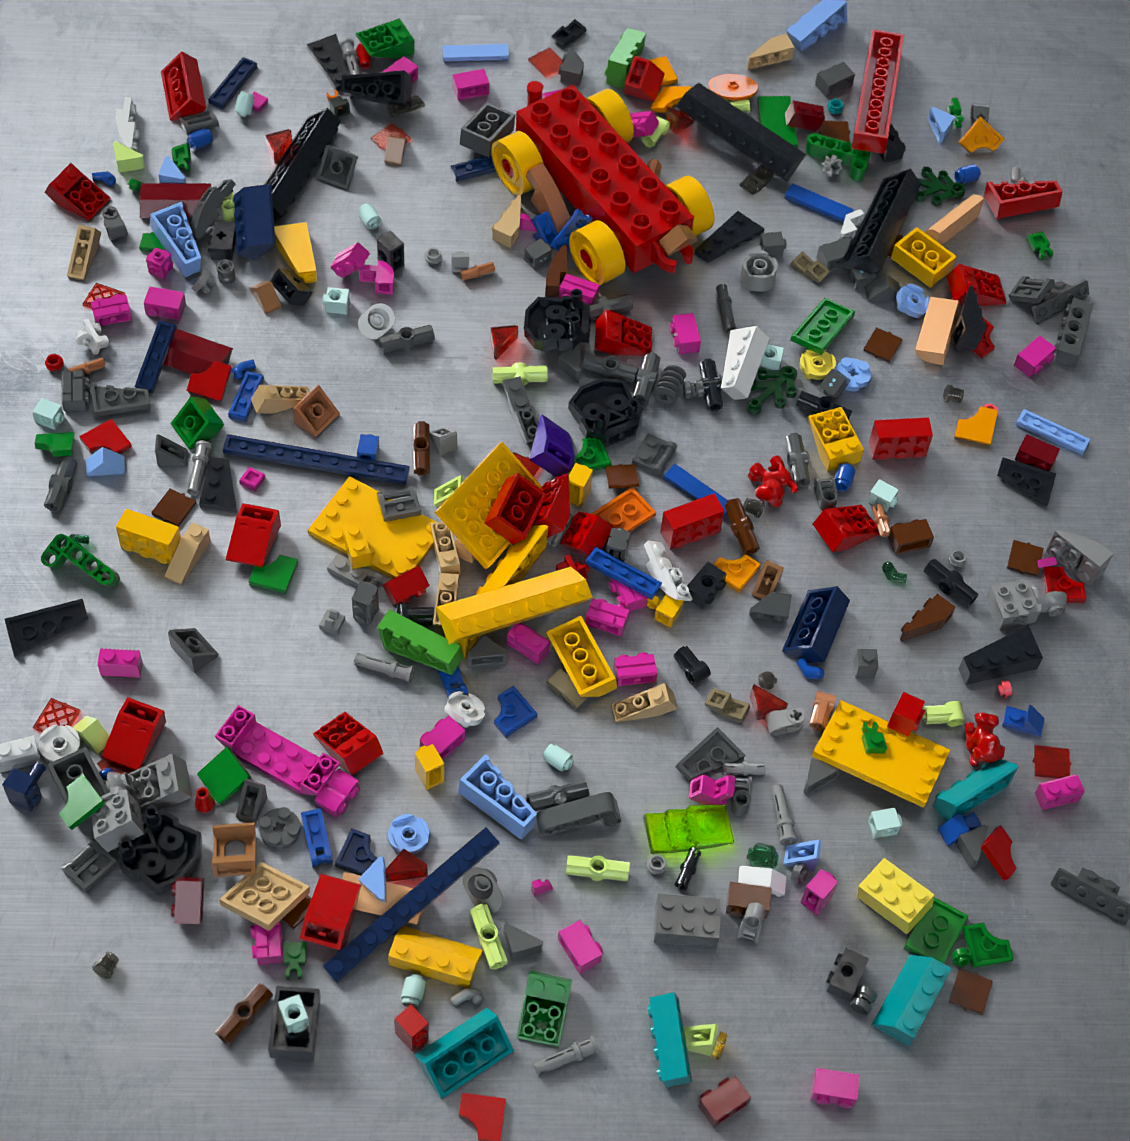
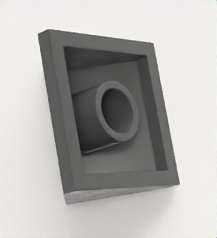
[168,628,219,673]

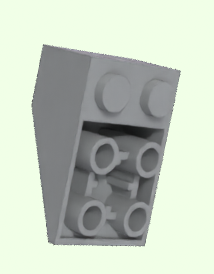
[1046,530,1114,586]
[128,754,192,812]

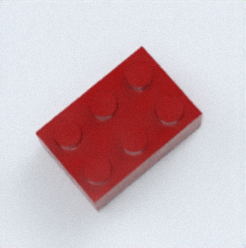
[869,417,933,460]
[484,472,547,545]
[660,493,725,550]

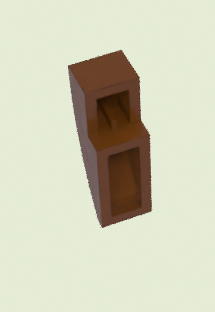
[545,245,567,297]

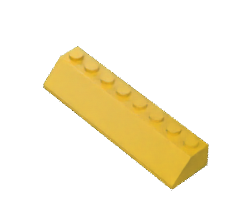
[444,525,548,658]
[435,567,593,645]

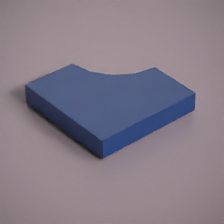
[494,685,538,738]

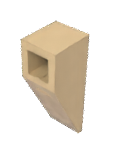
[747,34,794,70]
[491,195,521,248]
[251,385,310,414]
[430,521,460,579]
[433,573,459,626]
[611,683,678,723]

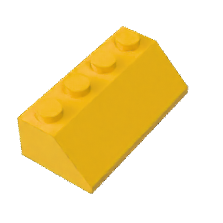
[546,616,617,697]
[388,926,483,988]

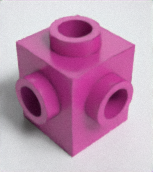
[146,247,173,279]

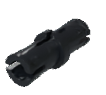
[675,848,702,890]

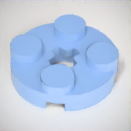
[896,284,930,319]
[836,357,871,391]
[388,814,429,856]

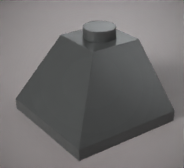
[317,145,358,189]

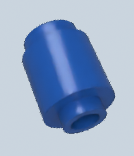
[186,129,213,150]
[954,164,981,184]
[834,463,856,492]

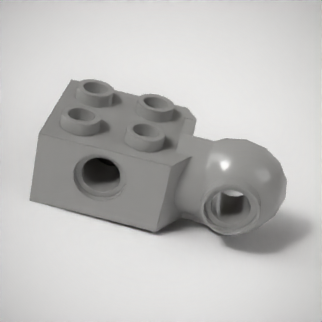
[987,579,1067,630]
[91,772,144,852]

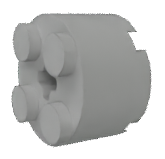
[740,251,778,291]

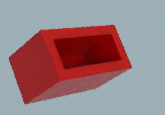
[382,565,430,605]
[887,692,926,737]
[394,1005,429,1052]

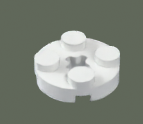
[444,691,485,728]
[39,724,81,763]

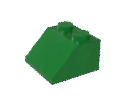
[170,396,224,449]

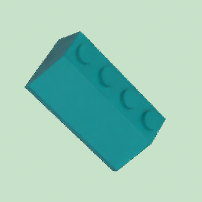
[933,759,1019,822]
[872,955,952,1047]
[414,1008,514,1099]

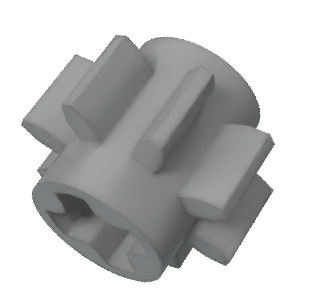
[821,155,843,177]

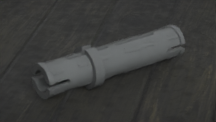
[716,284,736,333]

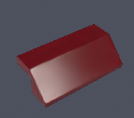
[139,183,211,218]
[164,329,233,374]

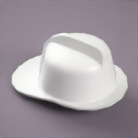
[358,303,395,340]

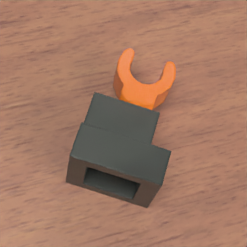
[326,90,350,118]

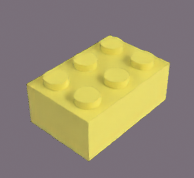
[857,858,935,934]

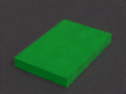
[903,897,969,964]

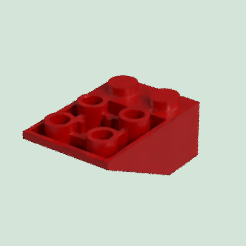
[44,163,111,221]
[946,264,1007,306]
[595,309,652,356]
[532,473,570,538]
[226,503,281,568]
[812,504,880,552]
[102,697,166,771]
[313,712,384,776]
[299,874,361,950]

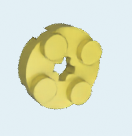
[799,349,836,380]

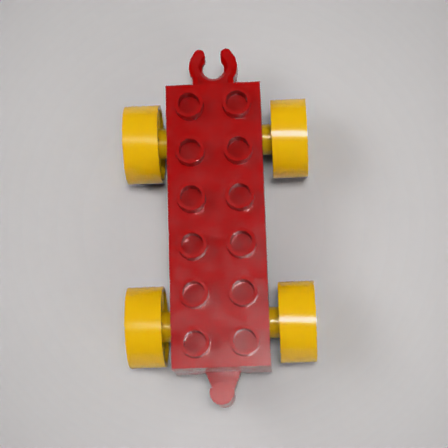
[491,81,715,286]

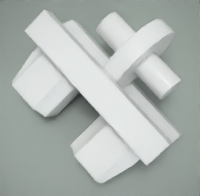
[75,319,109,355]

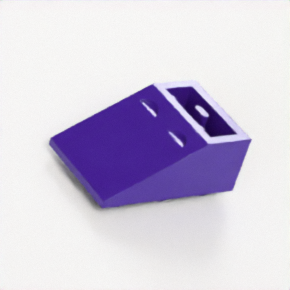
[529,414,575,477]

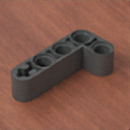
[536,792,621,836]

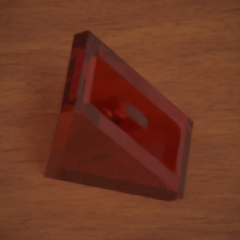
[666,107,695,135]
[265,129,292,164]
[490,325,518,360]
[750,684,788,720]
[385,848,428,882]

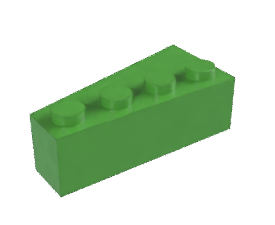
[604,28,646,89]
[377,609,463,675]

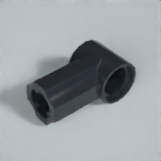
[396,604,434,625]
[673,646,711,685]

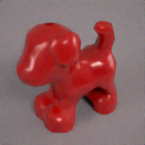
[748,455,799,508]
[964,712,1005,768]

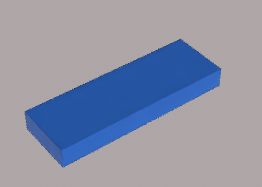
[228,371,264,421]

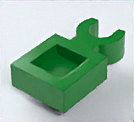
[947,98,964,128]
[171,143,191,173]
[1026,231,1053,260]
[861,722,887,753]
[283,942,306,980]

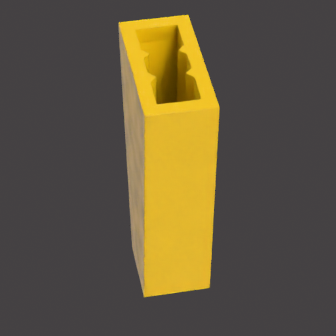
[274,222,317,283]

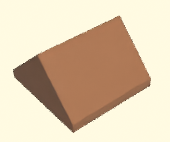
[293,385,340,437]

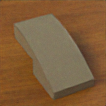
[790,251,830,283]
[546,669,588,710]
[705,688,750,723]

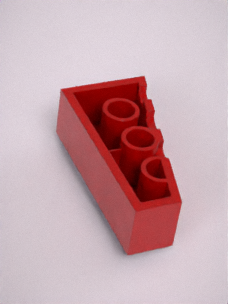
[984,180,1063,219]

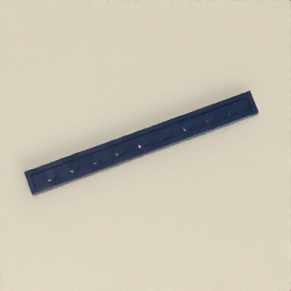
[223,434,410,485]
[323,827,500,983]

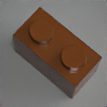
[888,519,934,555]
[726,882,772,919]

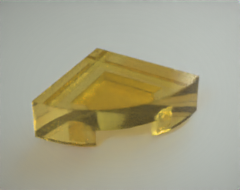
[711,1031,728,1060]

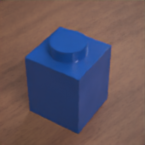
[357,434,379,460]

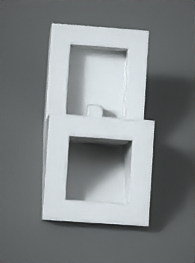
[839,209,864,241]
[738,866,786,897]

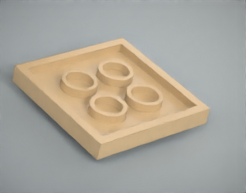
[219,862,310,931]

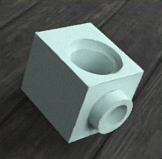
[322,287,350,314]
[759,344,784,371]
[33,398,64,430]
[867,479,899,513]
[868,808,902,839]
[278,994,309,1034]

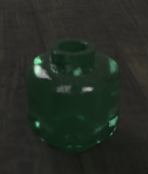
[747,842,779,869]

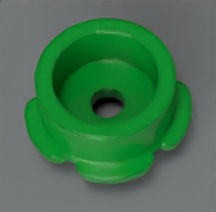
[126,178,143,192]
[952,948,972,967]

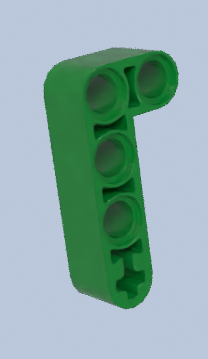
[805,133,871,181]
[41,534,120,587]

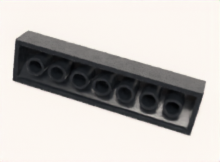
[676,83,806,183]
[264,107,341,219]
[841,169,921,274]

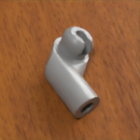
[450,988,484,1007]

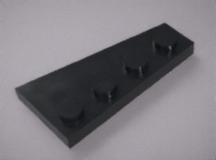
[307,34,349,91]
[694,211,765,263]
[5,598,88,657]

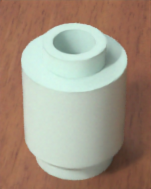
[234,91,254,117]
[358,203,382,229]
[543,744,574,772]
[401,974,426,1008]

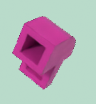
[359,260,394,295]
[689,774,735,806]

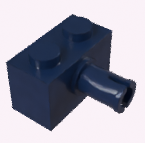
[2,762,46,812]

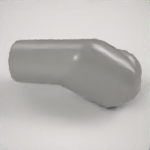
[1011,167,1028,184]

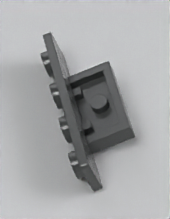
[1032,279,1089,323]
[1051,867,1130,924]

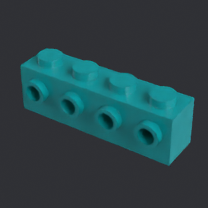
[647,992,692,1087]

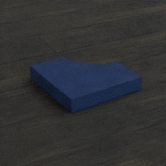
[335,828,377,876]

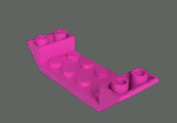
[215,705,340,795]

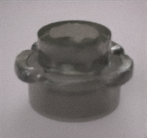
[758,671,777,689]

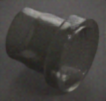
[943,384,964,403]
[743,498,765,518]
[92,952,119,979]

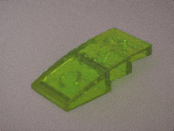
[643,805,735,854]

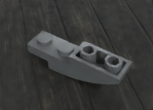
[190,179,236,240]
[502,376,539,444]

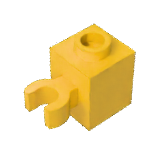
[646,594,684,628]

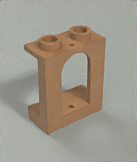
[212,823,256,877]

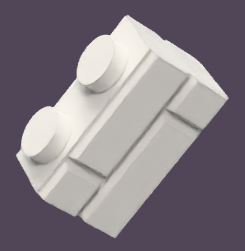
[0,736,41,773]

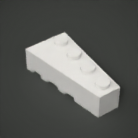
[721,326,770,400]

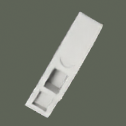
[116,97,139,152]
[644,540,692,601]

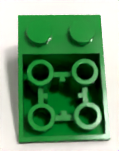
[355,18,415,59]
[517,971,573,1047]

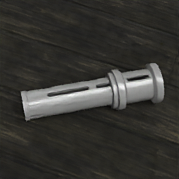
[340,38,360,75]
[187,440,212,496]
[354,653,415,683]
[771,784,798,846]
[533,1035,600,1076]

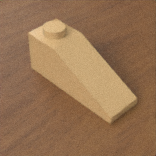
[67,225,101,280]
[164,522,211,585]

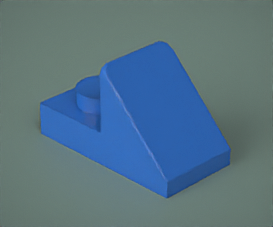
[531,211,558,249]
[1002,705,1045,737]
[938,812,982,847]

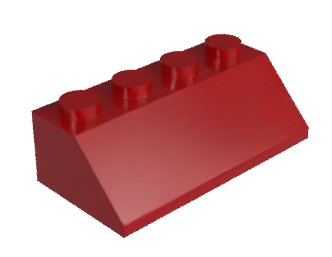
[161,51,207,121]

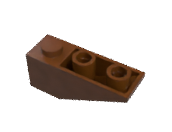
[900,594,956,641]

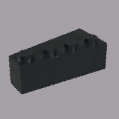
[341,70,411,109]
[959,625,1043,685]

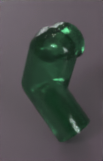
[61,534,89,548]
[882,561,907,583]

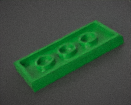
[757,96,798,148]
[790,297,855,355]

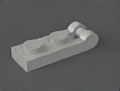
[327,554,383,587]

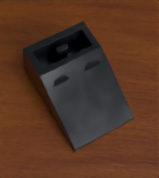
[951,286,987,351]

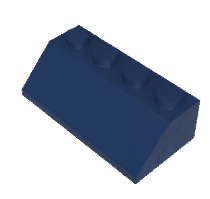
[233,184,276,261]
[782,586,850,663]

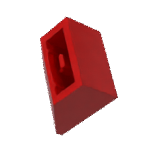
[624,56,665,102]
[560,511,614,558]

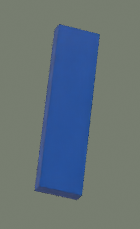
[785,183,854,223]
[663,464,728,518]
[585,547,662,600]

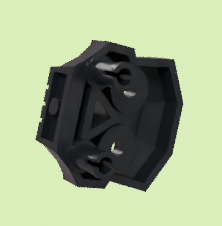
[524,289,591,351]
[568,378,644,447]
[117,806,202,895]

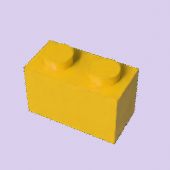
[569,463,593,508]
[342,522,371,570]
[415,744,444,790]

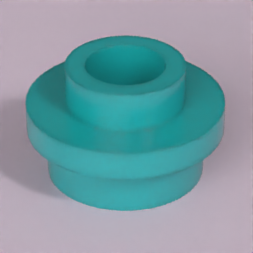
[827,99,844,114]

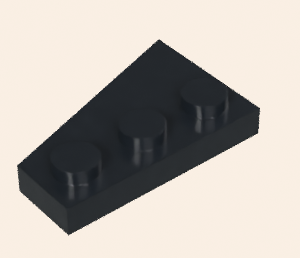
[199,457,237,512]
[997,458,1056,506]

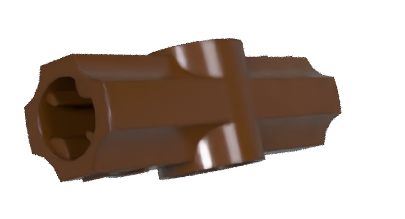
[413,421,430,476]
[724,498,760,555]
[215,983,273,1046]

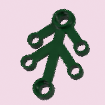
[915,166,965,206]
[747,366,797,415]

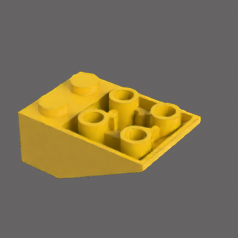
[808,407,864,472]

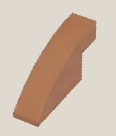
[526,163,570,233]

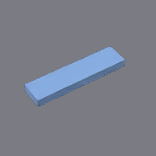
[443,44,509,62]
[1016,409,1091,455]

